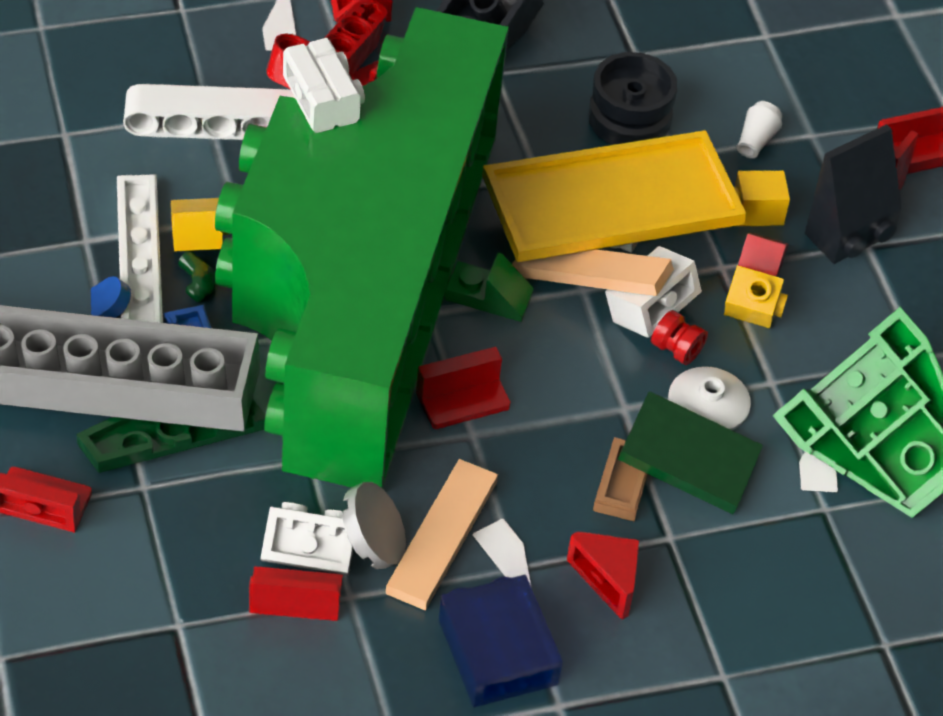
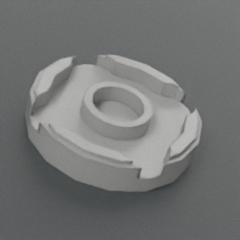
[342,482,406,569]

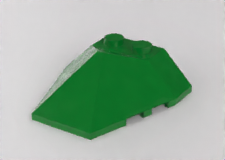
[772,306,943,518]

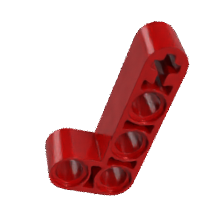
[266,0,387,89]

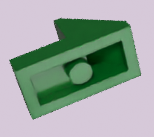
[445,252,534,322]

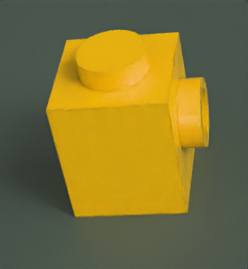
[734,170,790,226]
[171,198,230,251]
[724,265,788,329]

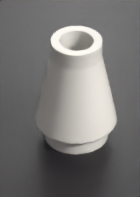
[737,101,782,158]

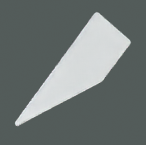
[262,0,296,50]
[799,452,838,492]
[473,519,535,610]

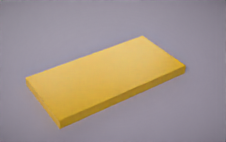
[482,130,746,262]

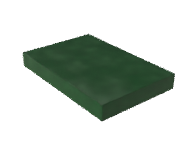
[617,391,763,515]

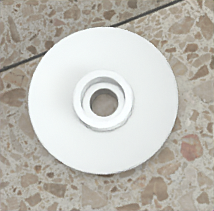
[668,367,751,431]

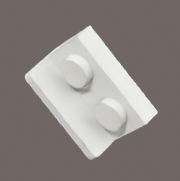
[261,502,353,576]

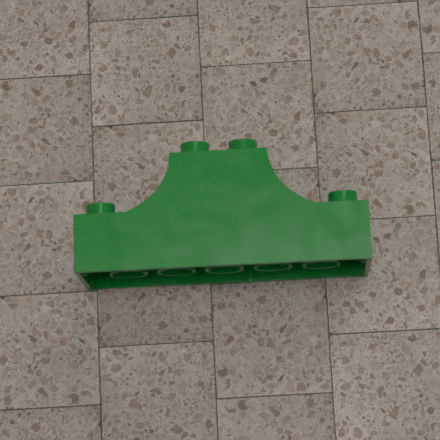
[215,7,509,488]

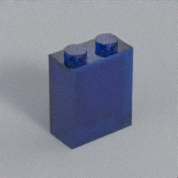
[439,574,563,708]

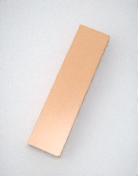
[512,249,674,296]
[386,459,498,611]

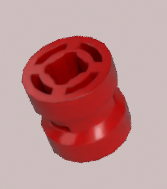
[651,310,708,365]

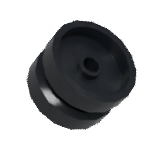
[589,52,677,145]

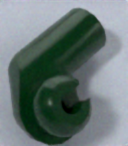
[178,251,216,303]

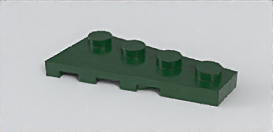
[76,399,266,473]

